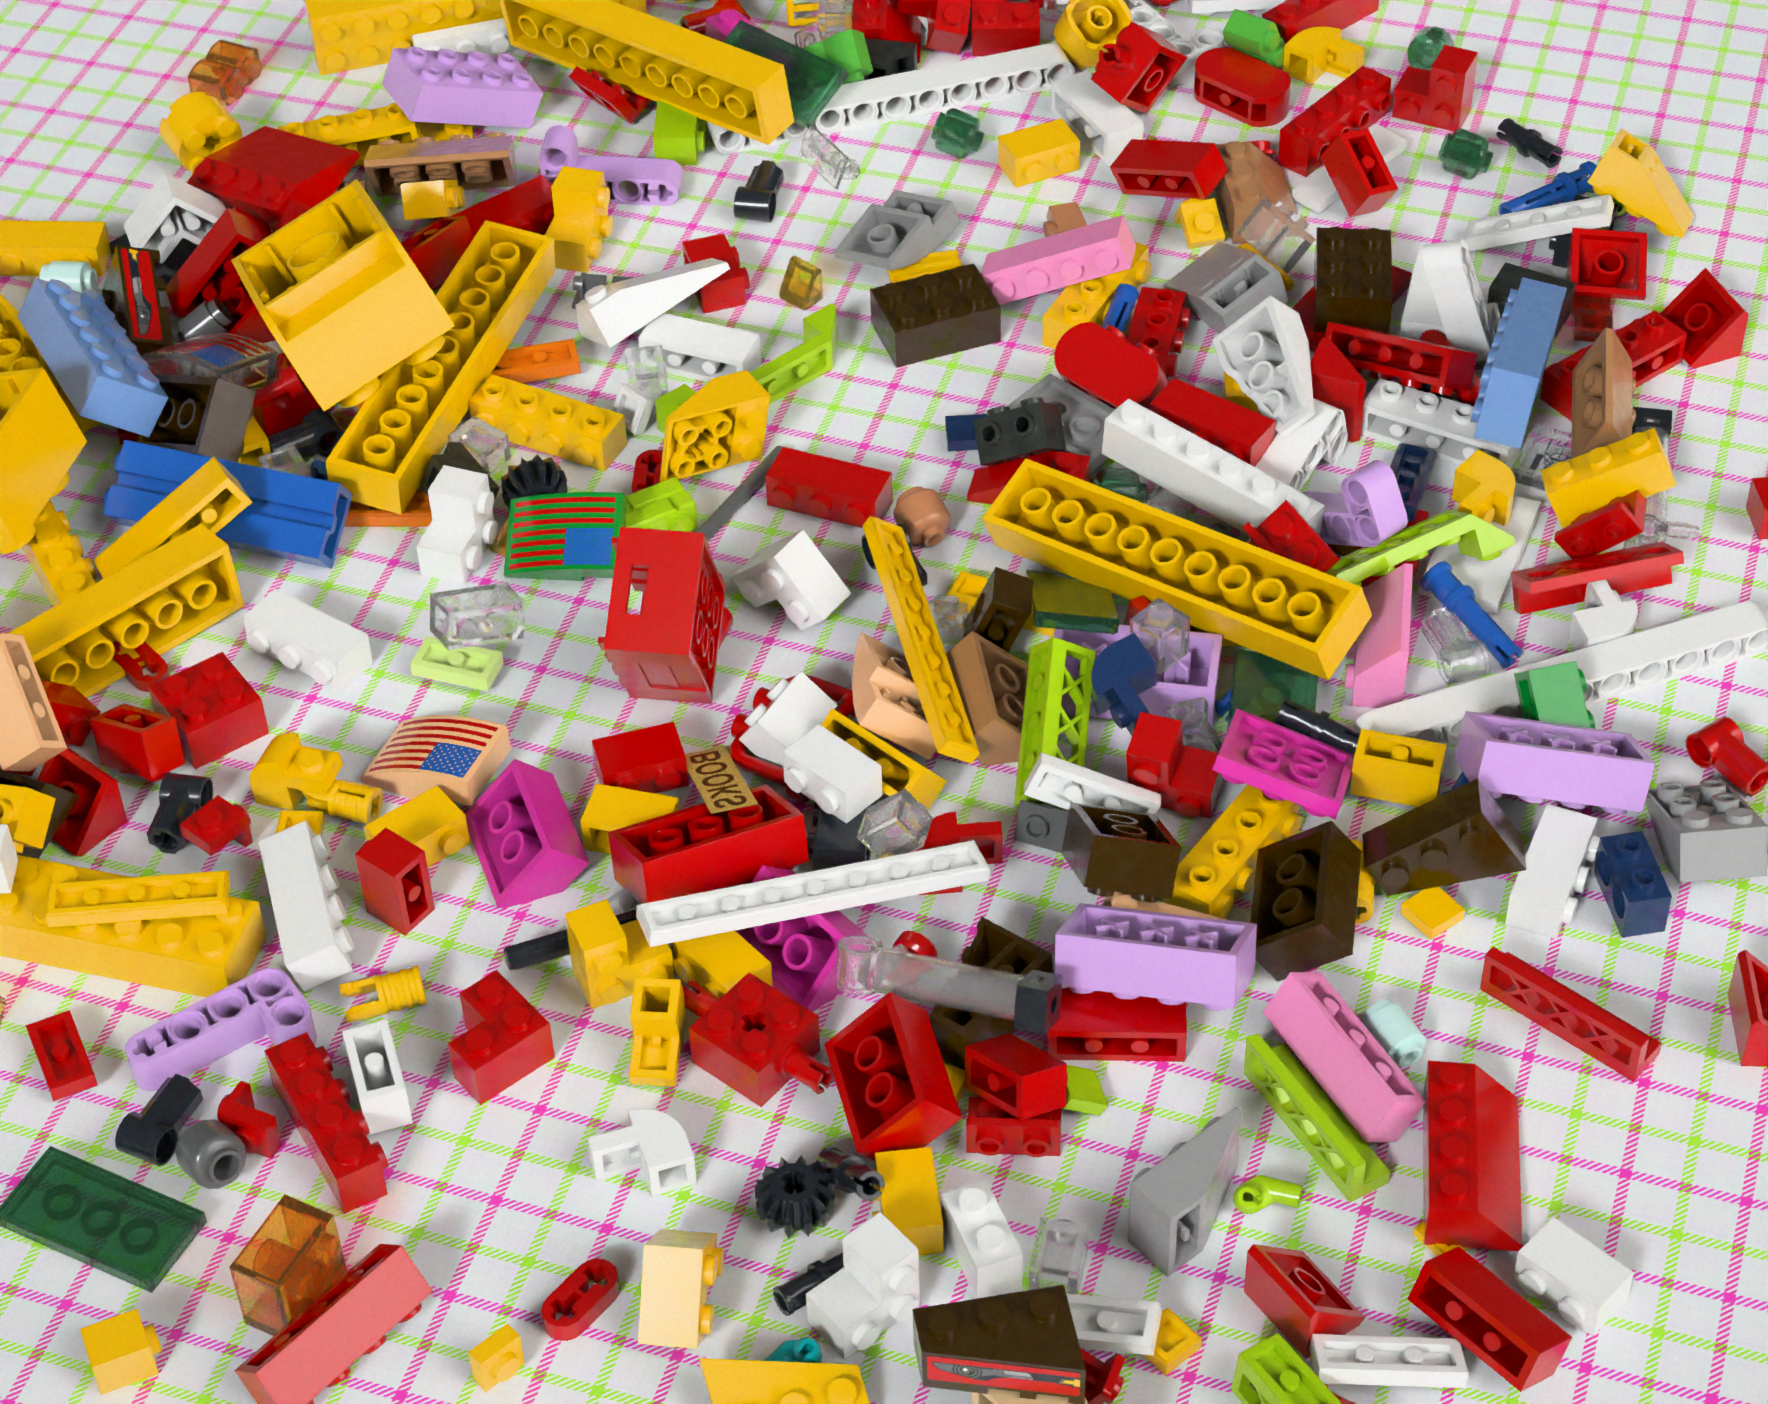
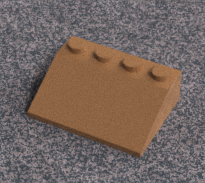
[364,132,517,196]

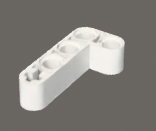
[1123,0,1224,85]
[1422,239,1501,363]
[1255,398,1347,491]

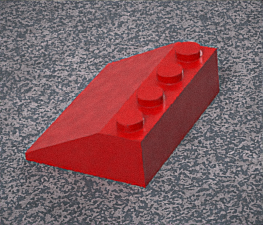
[186,126,361,230]

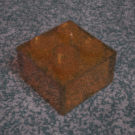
[229,1194,347,1336]

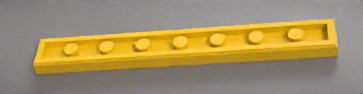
[862,516,980,764]

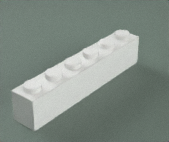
[1102,399,1325,536]

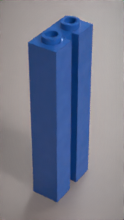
[103,440,353,569]

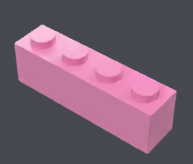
[981,215,1136,305]
[1263,972,1426,1143]

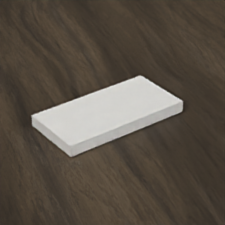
[1418,495,1541,614]

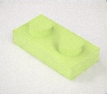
[410,636,504,691]

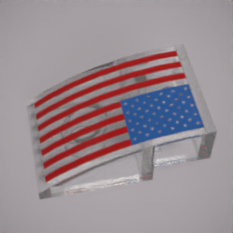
[140,332,278,388]

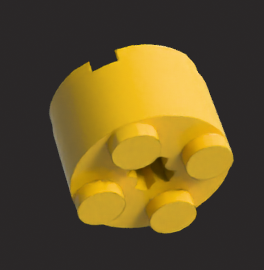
[1054,0,1132,69]
[159,91,242,174]

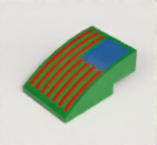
[504,492,627,581]

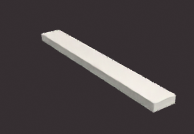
[636,840,990,947]

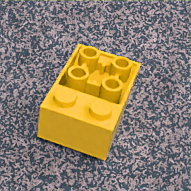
[1587,128,1694,239]
[660,370,770,482]

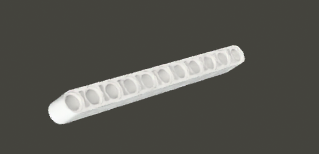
[706,43,1075,154]
[1352,601,1768,747]

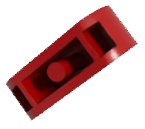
[1194,47,1291,127]
[1054,322,1167,410]

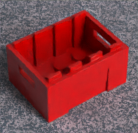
[598,527,726,704]

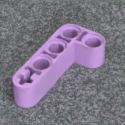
[539,125,684,206]
[1302,460,1408,547]
[125,968,317,1091]

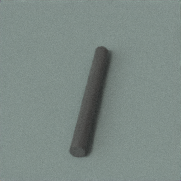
[696,446,782,541]

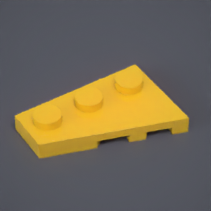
[699,1358,870,1404]

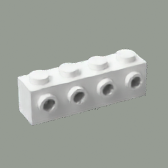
[1361,378,1522,469]
[258,820,354,992]

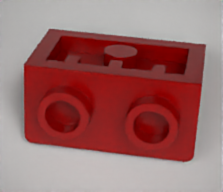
[568,66,650,125]
[1554,490,1647,560]
[1242,500,1340,573]
[966,1097,1062,1157]

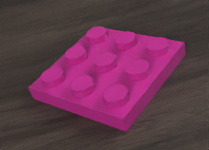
[1212,708,1354,819]

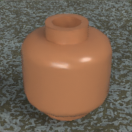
[893,486,951,547]

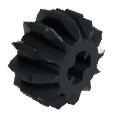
[501,454,568,510]
[755,1155,835,1238]

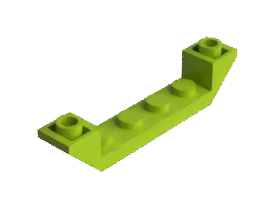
[655,303,838,433]
[1326,509,1515,586]

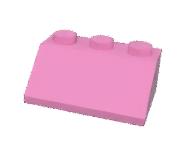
[1345,564,1413,708]

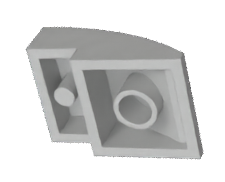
[833,190,961,270]

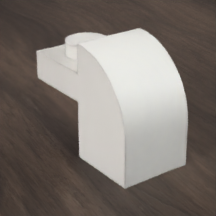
[1568,579,1638,651]
[587,1109,697,1197]

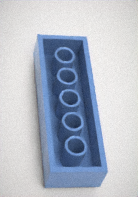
[17,277,169,437]
[1470,277,1567,449]

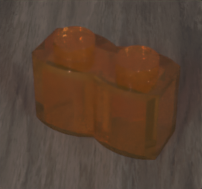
[188,39,262,106]

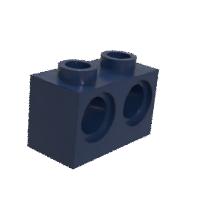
[1593,831,1672,938]

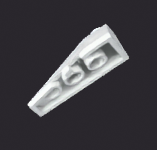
[576,258,730,348]
[1213,296,1315,437]

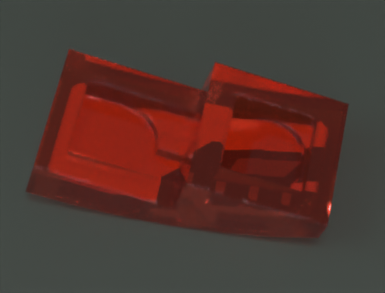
[1571,295,1613,342]

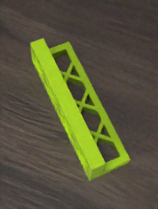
[1014,637,1096,811]
[1244,1033,1391,1202]
[1231,1333,1342,1404]

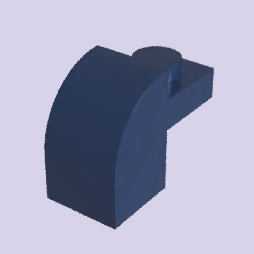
[1091,633,1156,736]

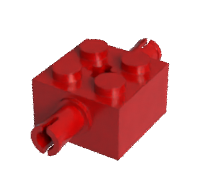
[1090,21,1188,114]
[682,972,834,1107]

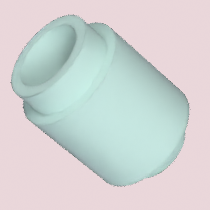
[40,261,98,293]
[1362,999,1426,1067]

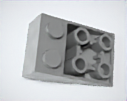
[1163,241,1289,334]
[1645,779,1768,883]
[1128,1107,1241,1277]

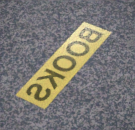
[685,746,758,814]

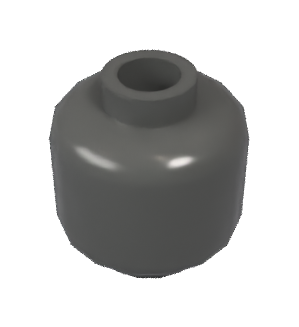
[176,1119,247,1189]

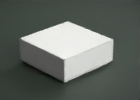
[612,383,655,435]

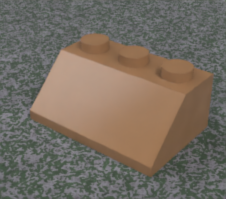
[1215,141,1304,244]
[1571,327,1636,459]
[946,631,1029,766]

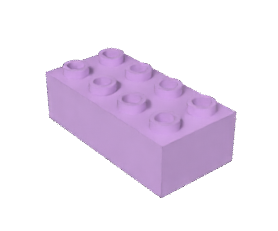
[382,46,543,128]
[1053,619,1222,729]
[1454,711,1655,815]
[1055,903,1257,1011]

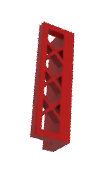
[1511,541,1684,614]
[1480,947,1662,1082]

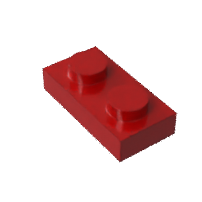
[26,1010,98,1101]

